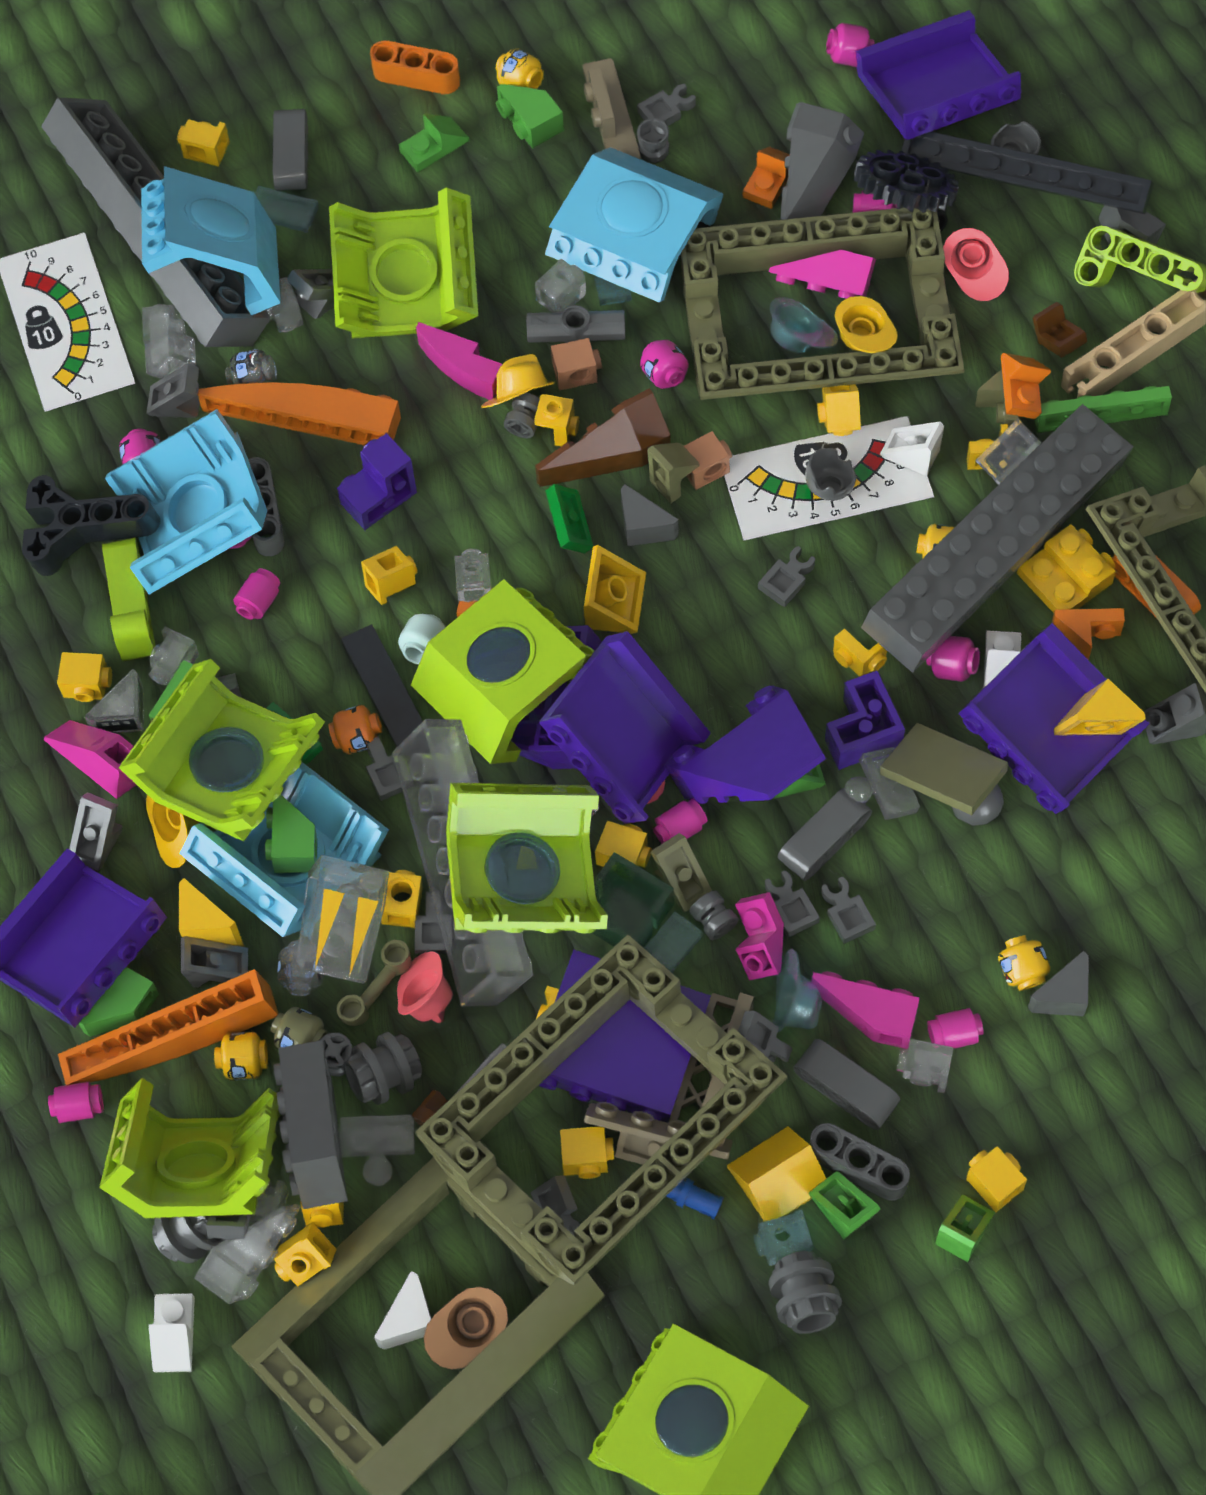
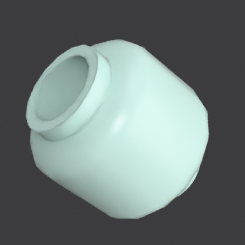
[398,614,445,664]

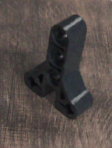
[22,475,160,576]

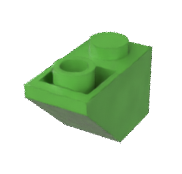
[496,84,564,148]
[265,794,318,873]
[79,967,159,1036]

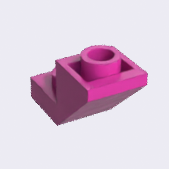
[735,892,784,981]

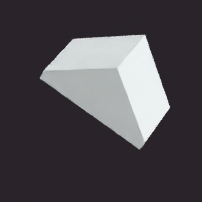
[880,422,944,476]
[374,1271,431,1350]

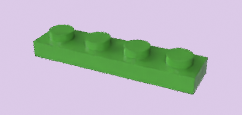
[1035,386,1172,433]

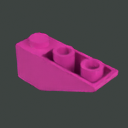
[769,250,876,299]
[44,720,136,799]
[811,972,920,1050]

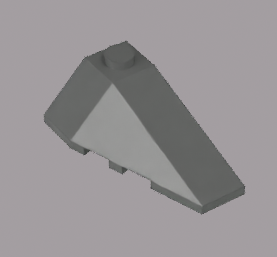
[780,102,864,220]

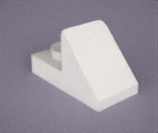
[984,631,1021,687]
[149,1294,195,1372]

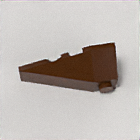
[535,388,671,487]

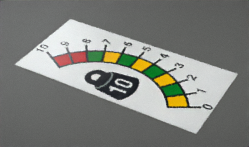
[0,233,135,412]
[724,416,934,540]

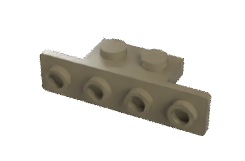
[583,58,641,159]
[584,1102,733,1165]

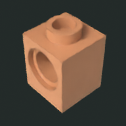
[551,338,602,390]
[684,431,732,490]

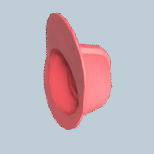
[943,228,1009,301]
[397,951,453,1024]

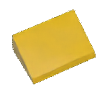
[584,545,646,634]
[1054,679,1146,735]
[179,878,245,947]
[727,1126,826,1227]

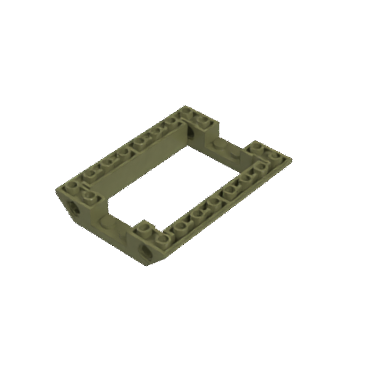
[680,208,965,400]
[1086,465,1206,693]
[415,935,787,1285]
[231,1157,605,1495]

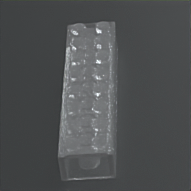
[392,719,534,1007]

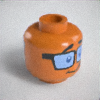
[329,705,382,755]

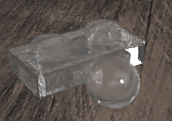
[845,747,920,820]
[340,1115,415,1186]

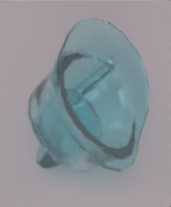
[770,297,838,353]
[773,949,821,1033]

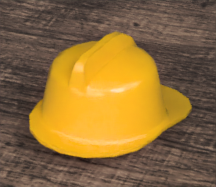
[835,296,898,353]
[481,354,555,408]
[146,795,199,868]

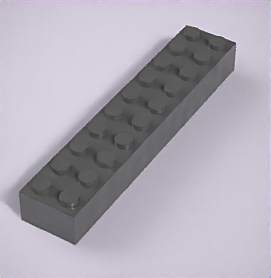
[41,97,271,347]
[861,404,1133,673]

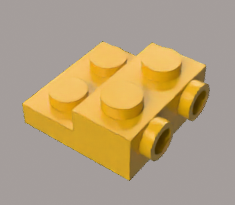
[1017,524,1116,613]

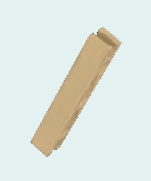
[1061,278,1206,398]

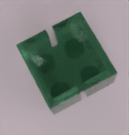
[592,852,674,948]

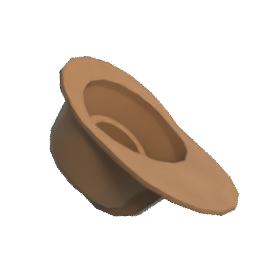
[424,1287,508,1369]

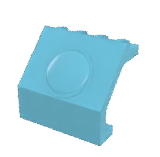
[545,147,724,303]
[141,166,281,316]
[105,409,267,594]
[179,762,389,937]

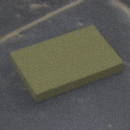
[880,723,1008,815]

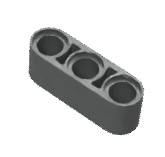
[273,109,308,191]
[248,457,284,556]
[777,787,872,881]
[793,1039,901,1130]
[810,1123,910,1201]

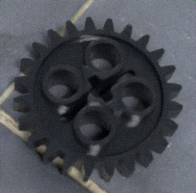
[854,149,959,213]

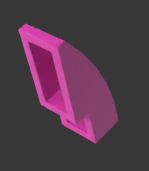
[416,322,502,400]

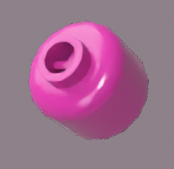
[826,23,874,67]
[926,636,980,682]

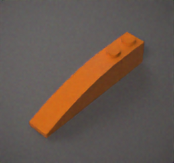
[197,382,401,445]
[58,969,278,1085]

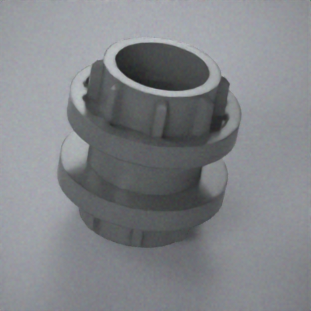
[344,1032,422,1105]
[152,1216,226,1263]
[768,1251,842,1334]

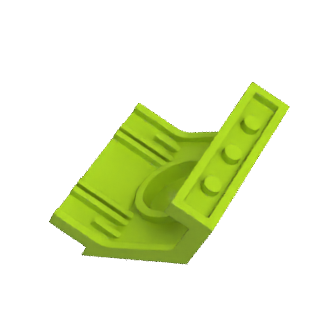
[329,187,478,338]
[99,1077,280,1218]

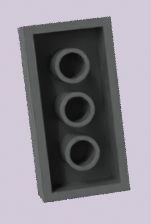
[274,1040,348,1209]

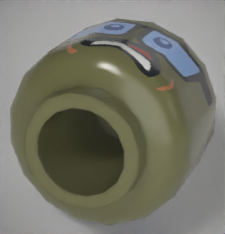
[270,1007,327,1050]

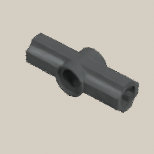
[526,305,625,343]

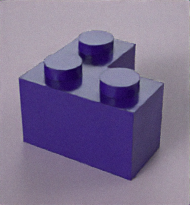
[337,433,417,530]
[825,671,905,770]

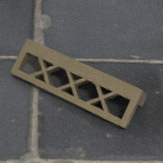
[669,993,754,1123]

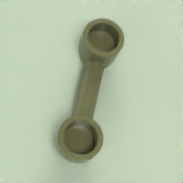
[336,940,411,1026]

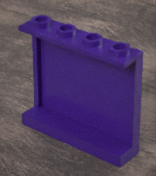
[856,10,1021,140]
[958,623,1150,814]
[539,631,711,824]
[0,848,167,1028]
[538,950,711,1123]

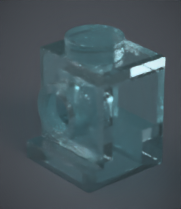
[753,1209,813,1266]

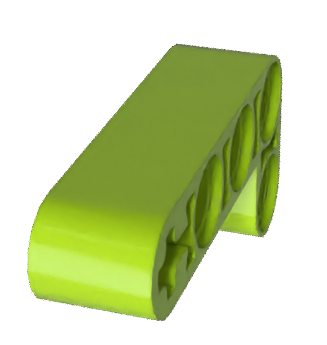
[1074,226,1206,293]
[102,537,157,661]

